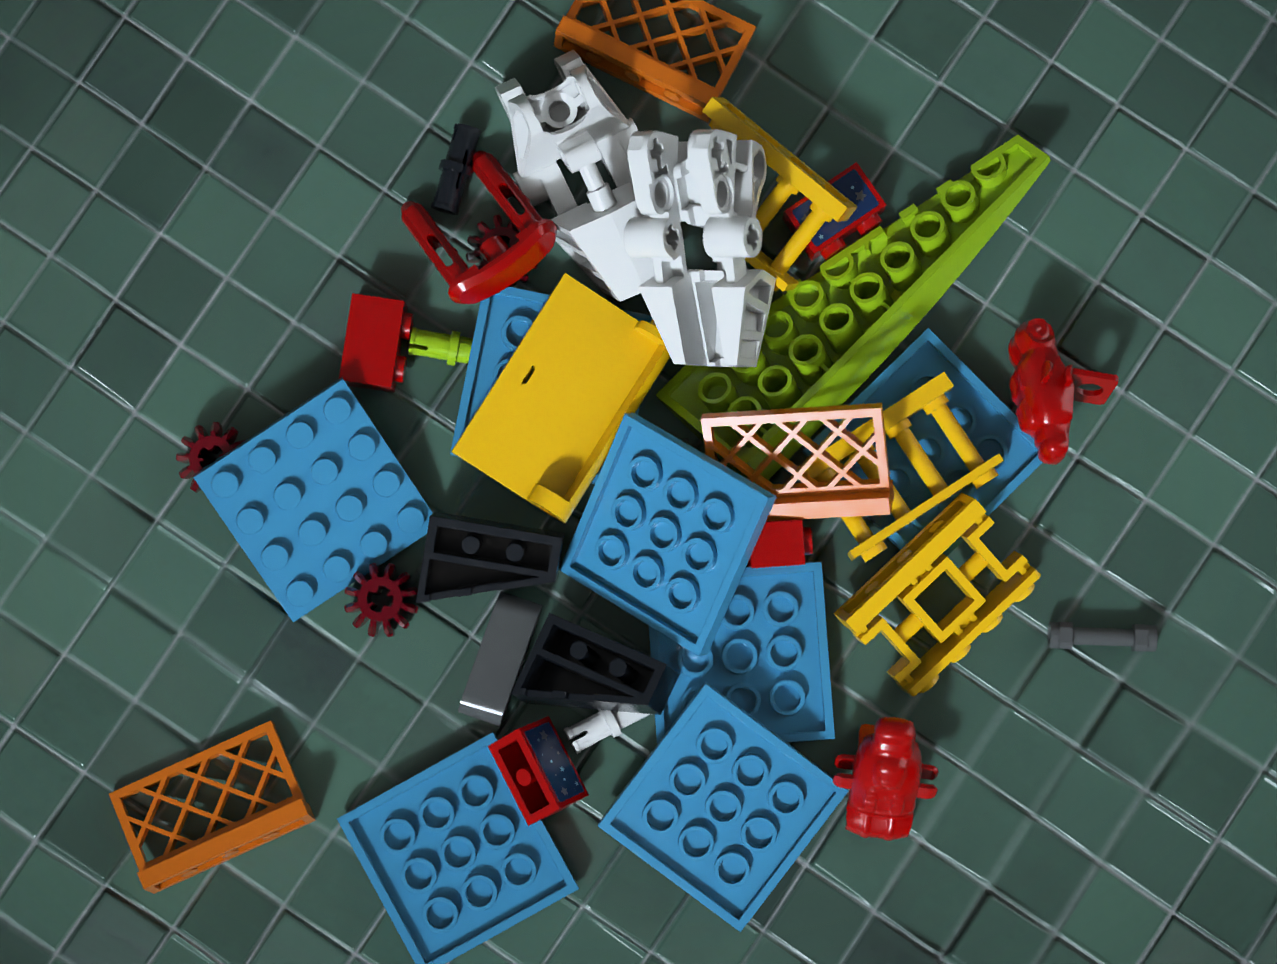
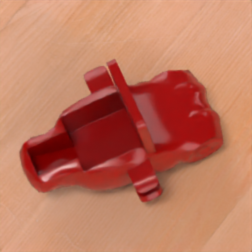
[1008,318,1118,465]
[833,717,938,841]

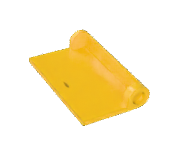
[451,273,670,523]

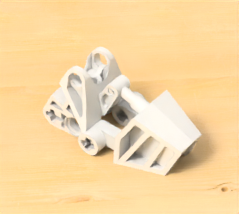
[495,50,655,302]
[624,129,777,367]

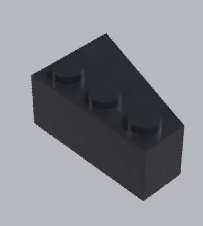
[416,512,565,604]
[511,613,680,715]

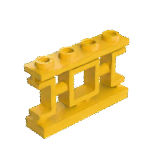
[833,492,1041,697]

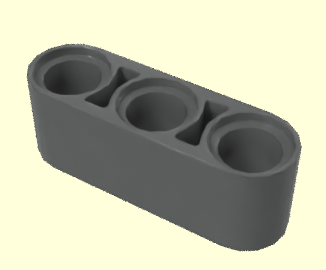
[458,591,543,727]

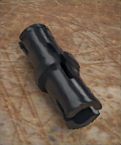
[431,123,482,215]

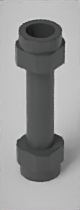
[1047,622,1158,652]

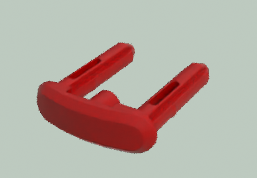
[401,151,557,304]

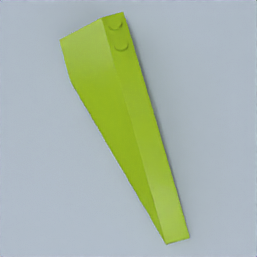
[656,135,1051,485]

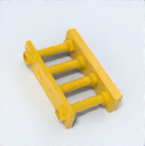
[702,97,858,292]
[798,372,1004,563]

